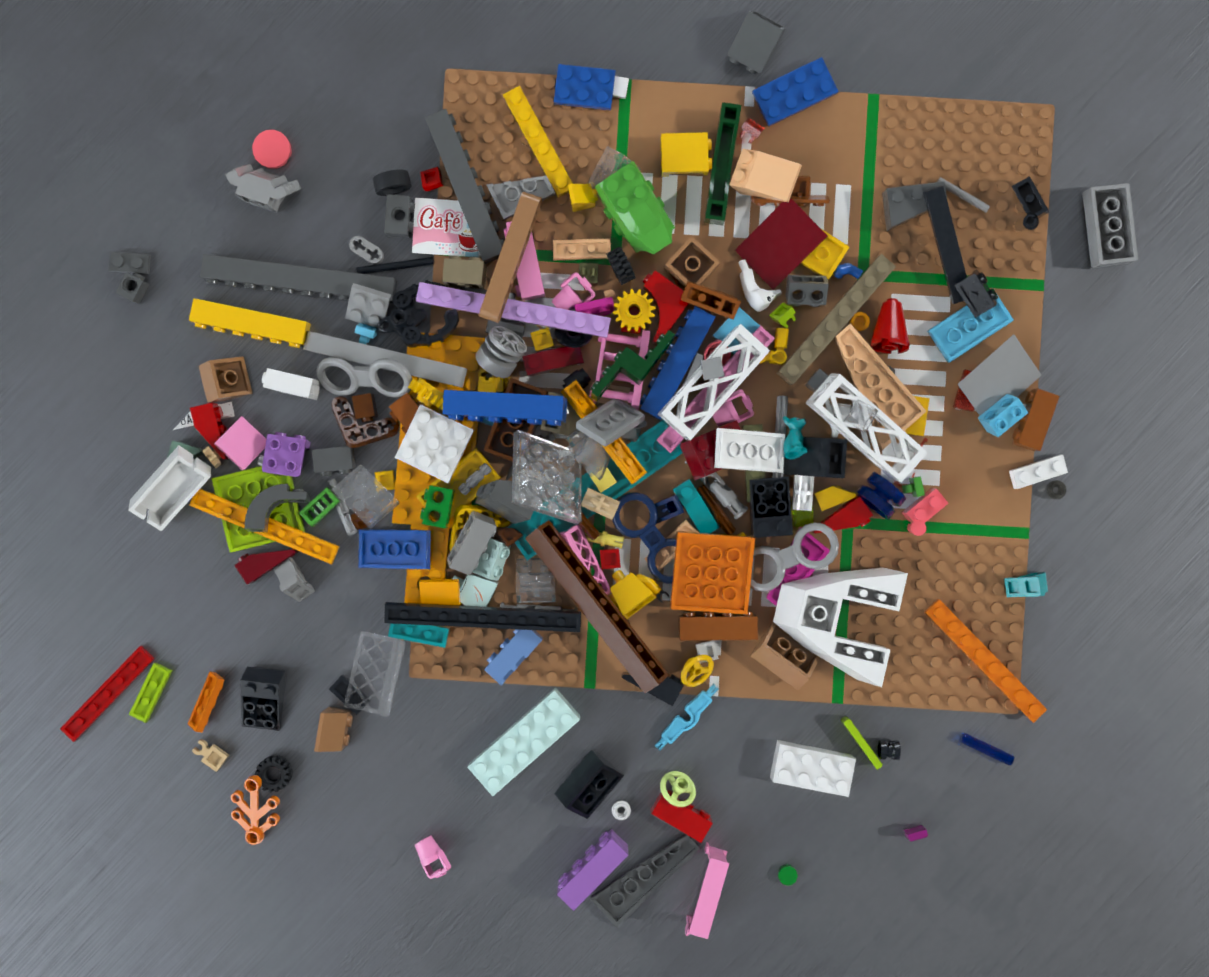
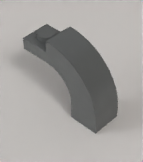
[244,484,309,532]

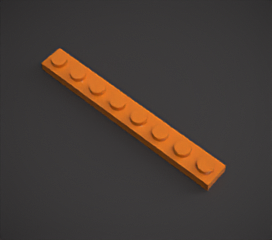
[924,599,1047,723]

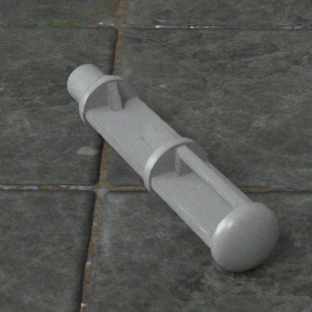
[328,479,358,536]

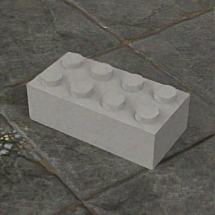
[1082,183,1138,269]

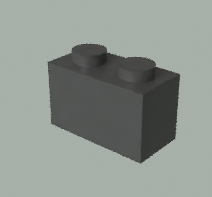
[312,446,356,476]

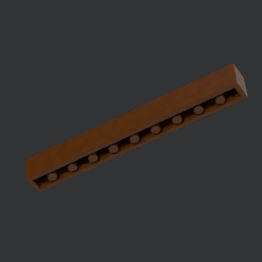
[525,520,669,693]

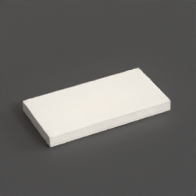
[714,428,785,473]

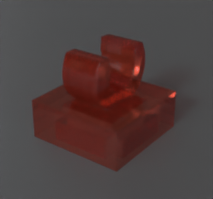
[740,118,765,144]

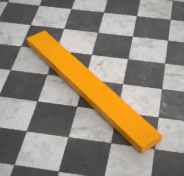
[189,488,340,564]

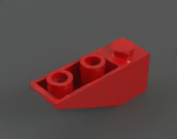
[190,402,230,460]

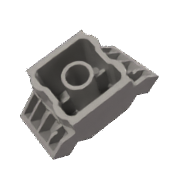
[225,164,301,213]

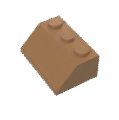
[751,622,820,690]

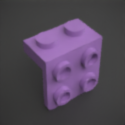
[262,432,311,477]

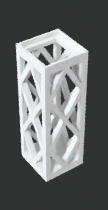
[657,324,770,440]
[806,373,928,483]

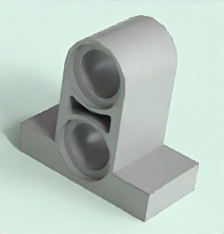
[273,557,315,602]

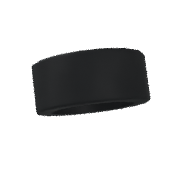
[372,169,412,196]

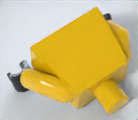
[609,570,669,625]

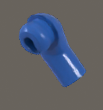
[833,263,863,279]

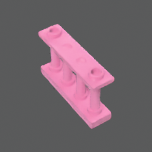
[589,330,650,410]

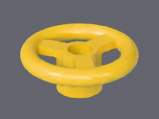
[681,655,714,687]

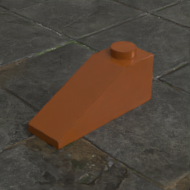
[680,281,741,320]

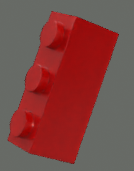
[651,790,713,843]

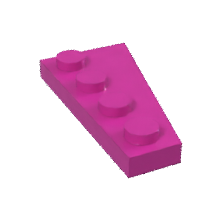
[766,526,830,606]

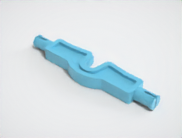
[655,683,719,751]

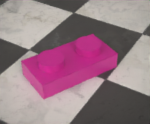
[574,297,614,316]

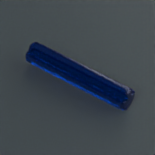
[960,733,1015,765]

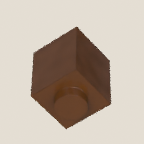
[352,393,378,423]

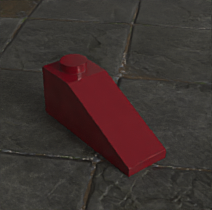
[522,347,584,377]
[234,549,300,584]

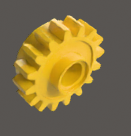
[613,289,656,332]
[408,378,444,411]

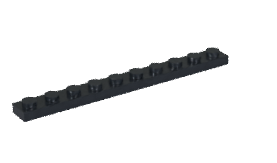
[384,602,581,632]

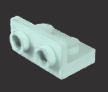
[472,538,511,581]

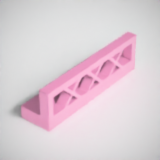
[560,524,611,595]

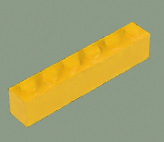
[189,298,311,348]

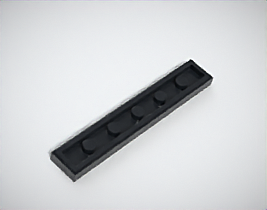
[923,186,967,304]

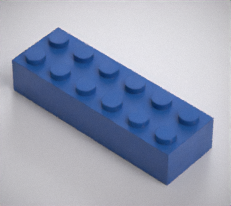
[442,390,567,426]

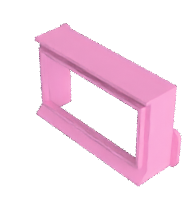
[685,842,729,939]

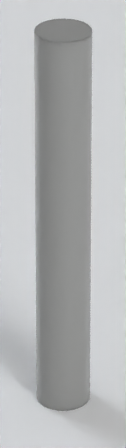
[937,177,990,213]

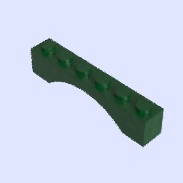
[704,102,742,226]

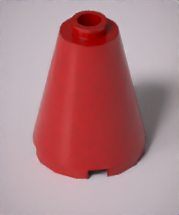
[870,298,910,354]

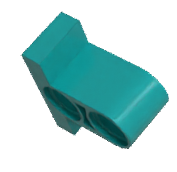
[1004,572,1048,597]

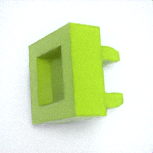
[769,302,796,328]

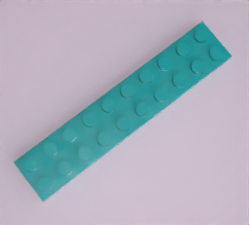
[507,420,683,560]

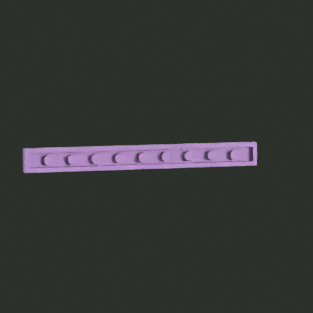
[416,282,611,338]

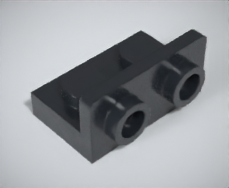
[954,269,998,318]

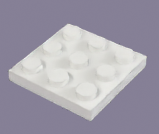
[395,404,474,483]

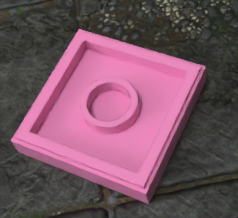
[214,416,267,470]

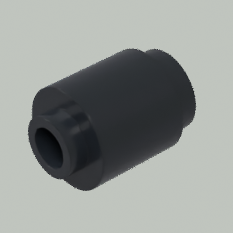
[562,368,591,389]

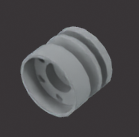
[475,326,527,378]

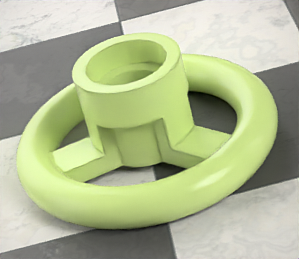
[660,771,696,807]

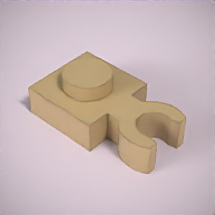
[202,446,222,469]
[192,739,229,772]

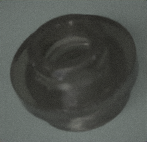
[1046,480,1066,499]

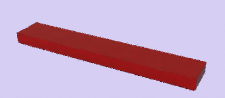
[60,646,155,742]

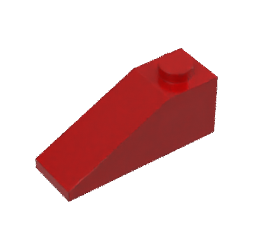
[811,496,873,534]

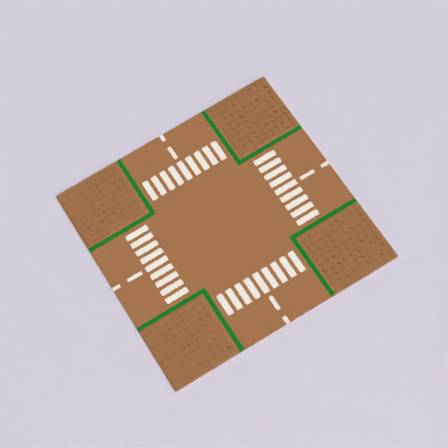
[409,69,1055,714]

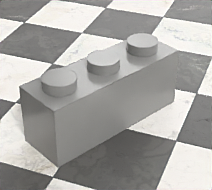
[446,510,497,575]

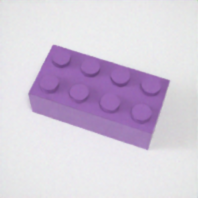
[557,829,628,911]

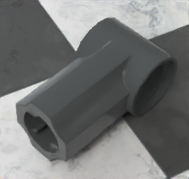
[485,318,526,339]

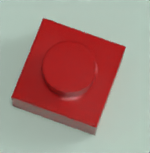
[420,167,443,192]
[600,548,621,569]

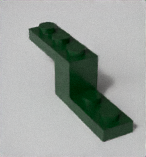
[590,330,675,402]

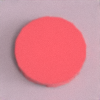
[252,130,292,169]

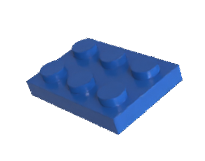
[554,64,616,110]

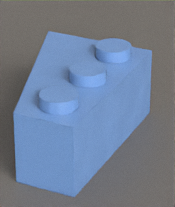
[484,629,543,686]

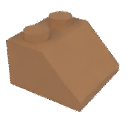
[198,357,253,403]
[314,706,353,752]

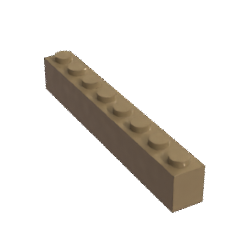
[776,254,896,386]

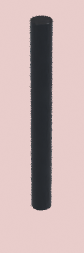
[356,257,434,274]

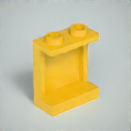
[660,132,712,177]

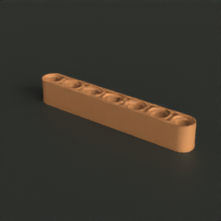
[479,192,542,323]

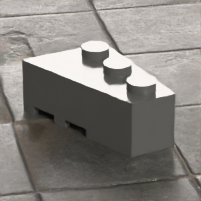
[882,181,947,231]

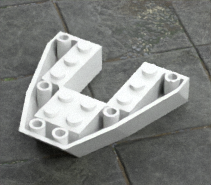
[773,567,908,688]

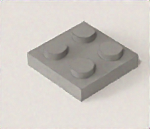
[345,283,391,328]

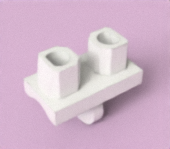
[792,475,814,511]

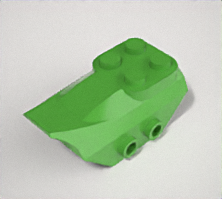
[595,161,675,254]

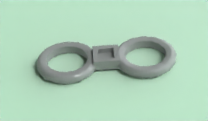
[316,357,412,398]
[750,522,839,592]

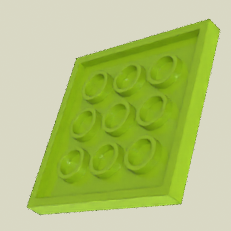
[211,466,305,553]

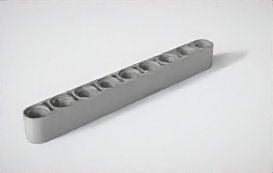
[303,331,467,388]

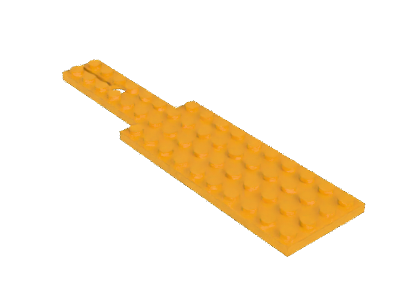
[392,332,485,640]

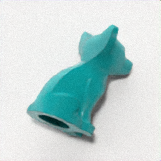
[783,416,807,459]

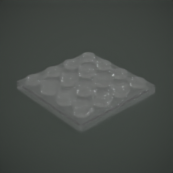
[511,430,582,525]

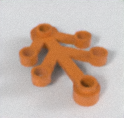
[230,775,280,845]

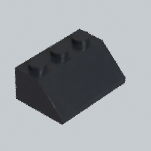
[554,750,624,819]

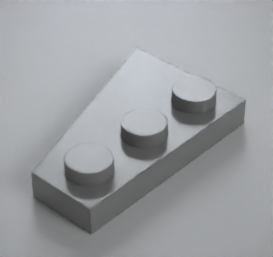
[486,175,555,221]

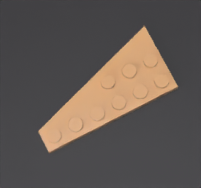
[835,323,926,450]

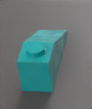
[672,479,719,534]

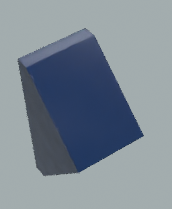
[655,494,684,524]

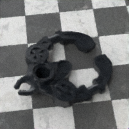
[377,280,459,348]

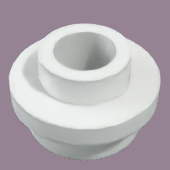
[612,800,631,820]

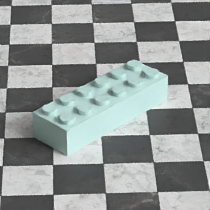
[467,687,580,796]

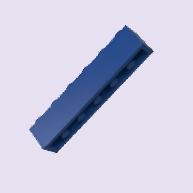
[640,306,715,420]

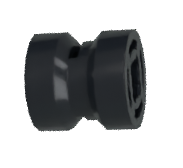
[878,740,901,760]

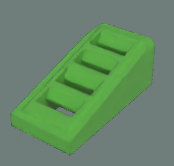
[299,487,340,527]

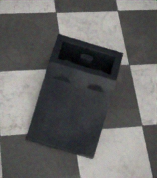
[784,436,847,479]
[749,477,793,538]
[240,667,285,731]

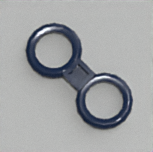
[612,492,676,584]

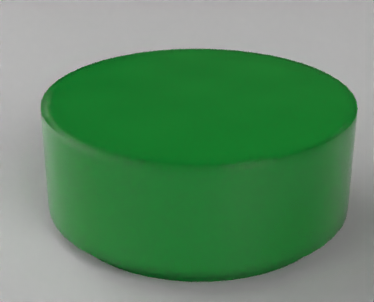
[778,865,798,886]

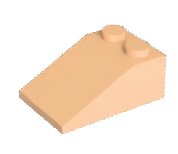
[729,149,802,202]

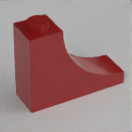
[643,270,689,346]

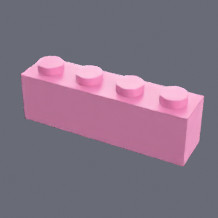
[503,221,545,301]

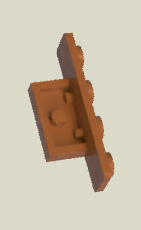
[750,176,830,206]

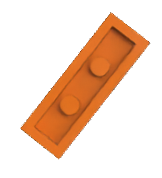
[187,671,225,733]

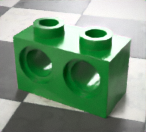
[420,485,455,529]

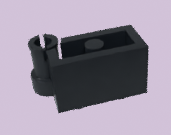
[1012,176,1049,230]

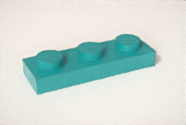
[388,624,450,648]

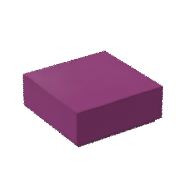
[904,825,928,842]

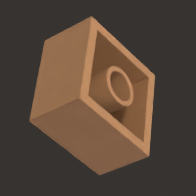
[664,236,720,287]

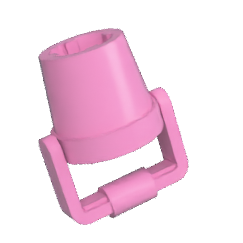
[552,272,595,310]
[713,389,754,427]
[414,835,451,879]

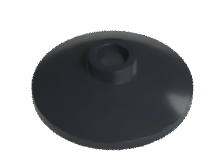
[554,328,593,348]

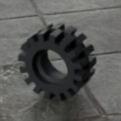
[606,247,636,285]
[255,755,293,793]

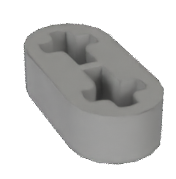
[349,236,384,265]

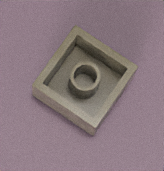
[442,256,487,289]

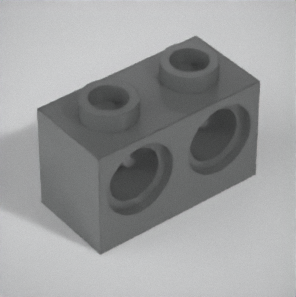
[786,275,829,307]

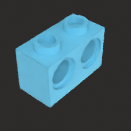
[978,394,1028,437]

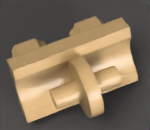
[580,488,620,520]

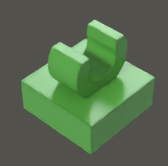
[902,476,925,497]

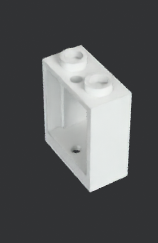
[262,368,321,400]

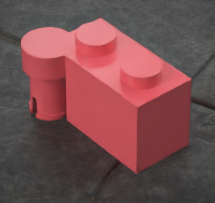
[901,488,949,536]

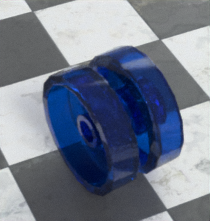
[855,472,906,520]

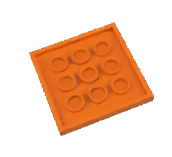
[670,531,755,614]

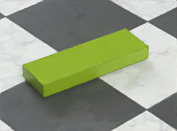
[128,662,173,723]
[840,716,883,770]

